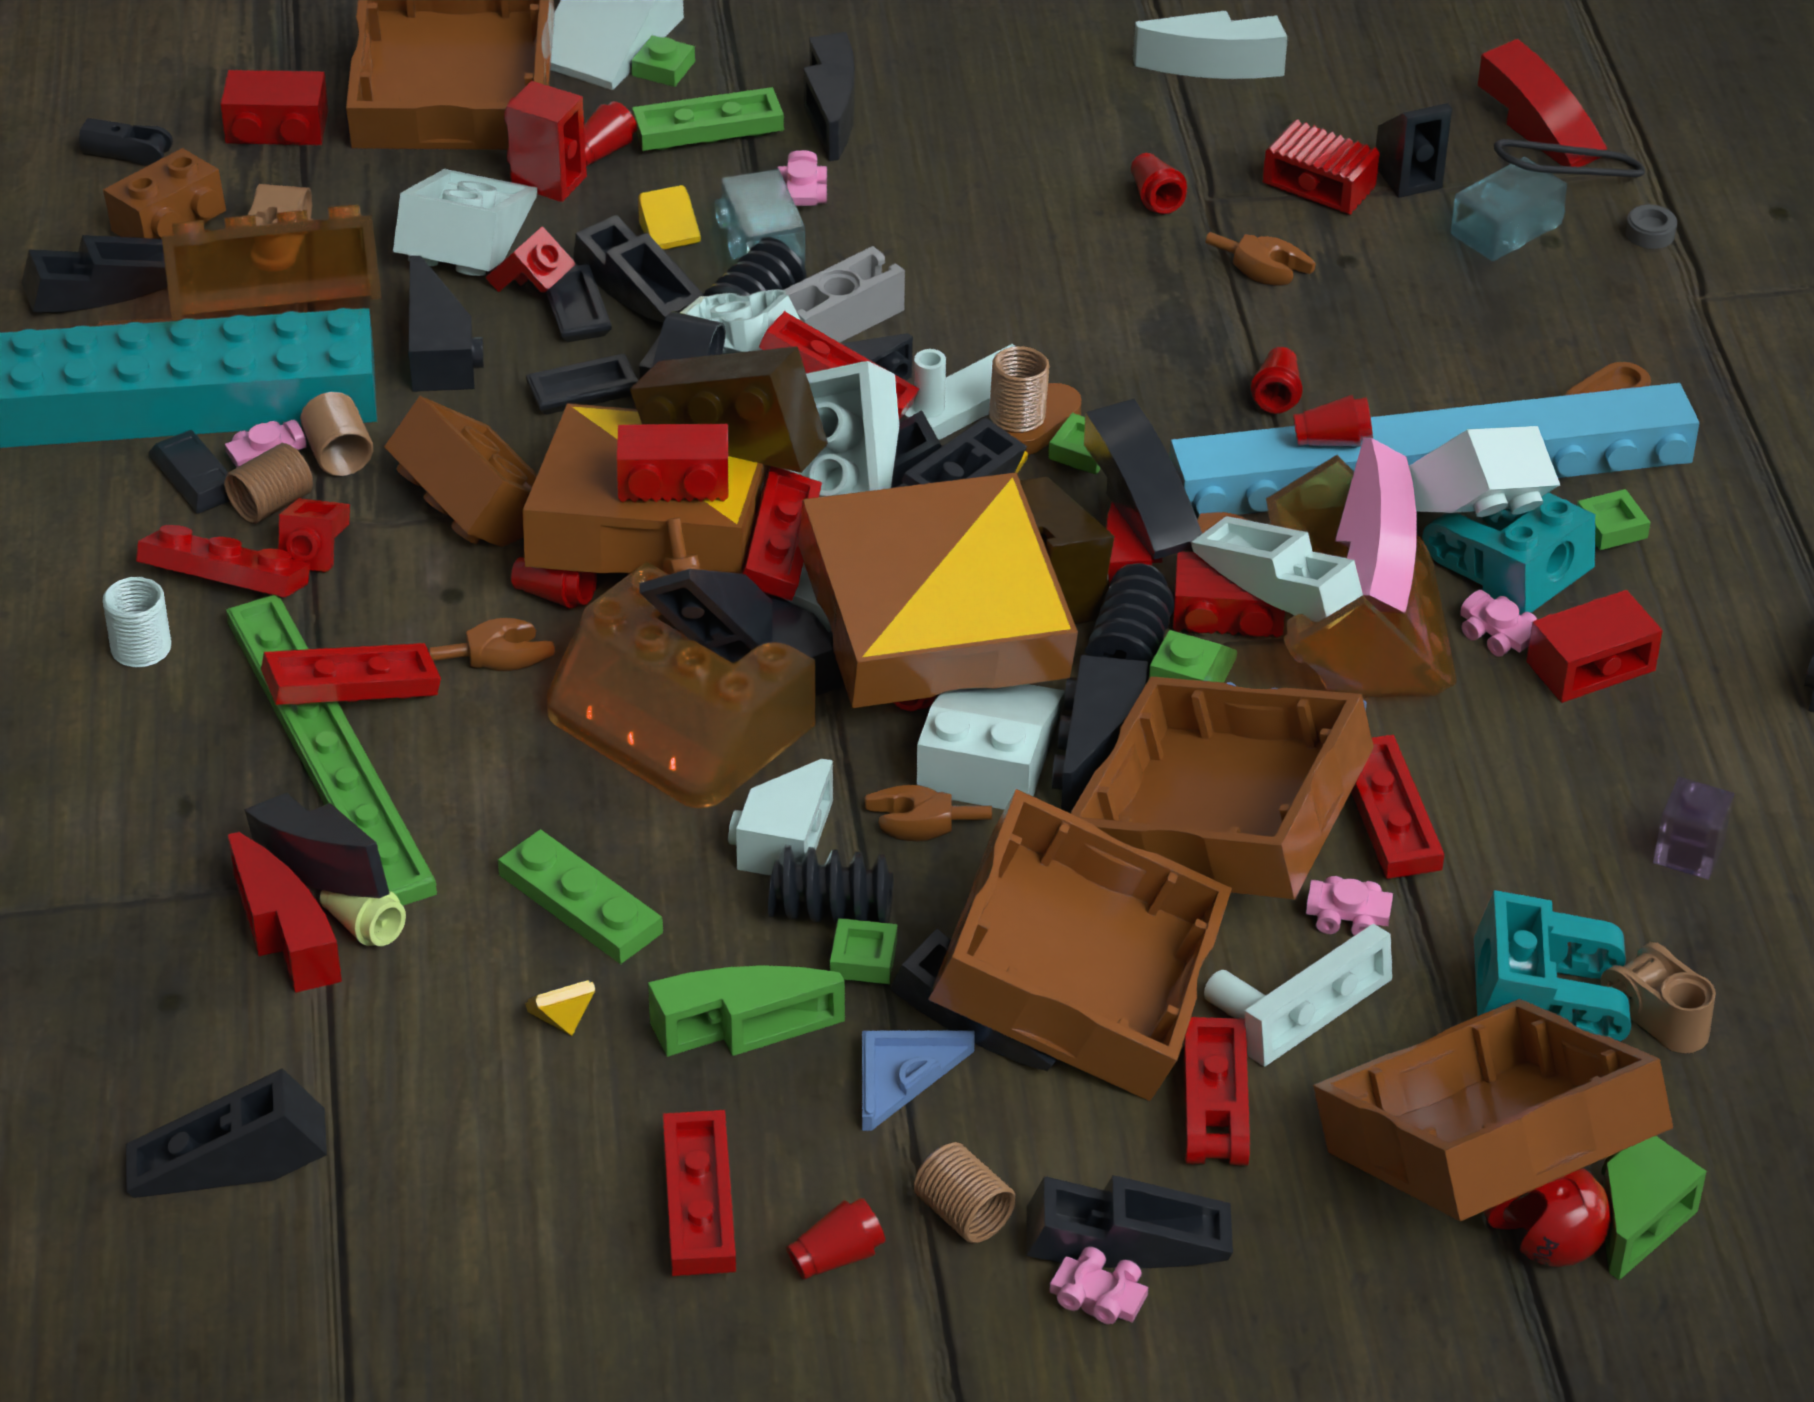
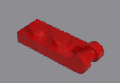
[1184,1017,1250,1166]

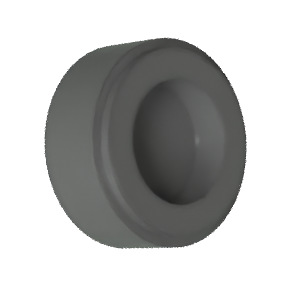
[1625,205,1677,249]

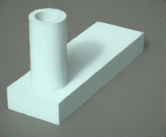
[899,344,1015,440]
[1204,923,1392,1067]

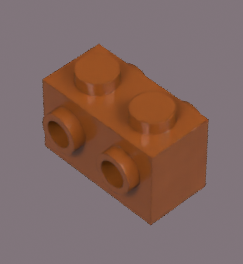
[103,148,226,240]

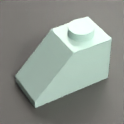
[728,759,833,875]

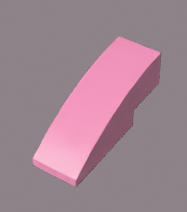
[1336,438,1417,613]

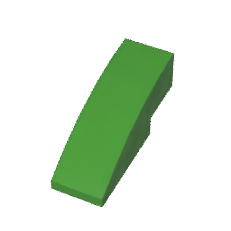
[648,965,845,1057]

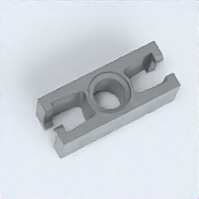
[784,246,905,343]

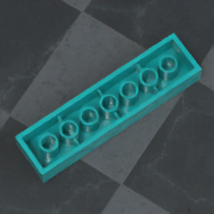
[0,308,377,448]

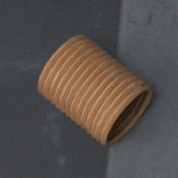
[989,346,1050,432]
[300,392,374,476]
[225,442,313,523]
[914,1142,1015,1243]

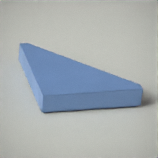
[862,1031,975,1131]

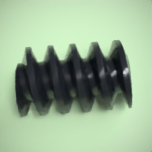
[703,237,807,296]
[1085,563,1175,677]
[768,844,894,924]

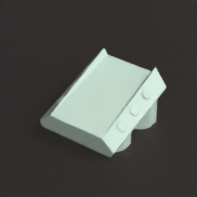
[680,289,800,354]

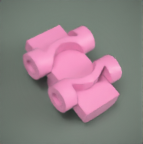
[778,150,827,205]
[225,419,306,468]
[1460,590,1537,657]
[1306,876,1393,936]
[1050,1247,1148,1324]

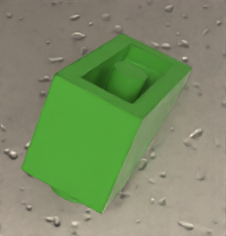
[1149,630,1237,682]
[1601,1136,1707,1280]

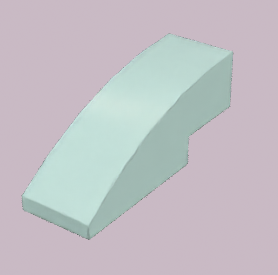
[1133,11,1287,79]
[1191,516,1364,626]

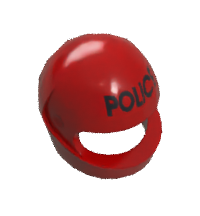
[1483,1168,1611,1267]

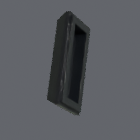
[546,264,612,343]
[526,353,638,415]
[148,430,230,514]

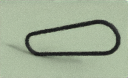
[1494,139,1645,177]

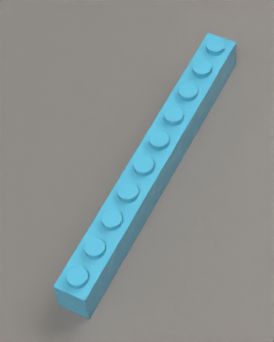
[1170,383,1700,519]

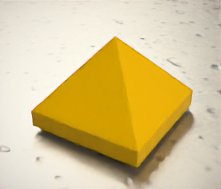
[525,980,595,1036]

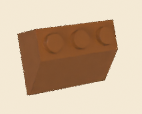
[384,396,537,547]

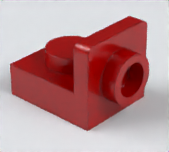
[485,226,575,293]
[278,498,350,572]

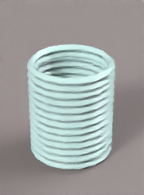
[102,577,171,667]

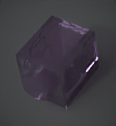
[1653,776,1735,880]

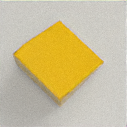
[638,185,701,250]

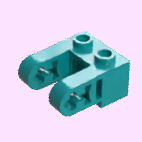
[1423,493,1595,615]
[1474,890,1631,1041]

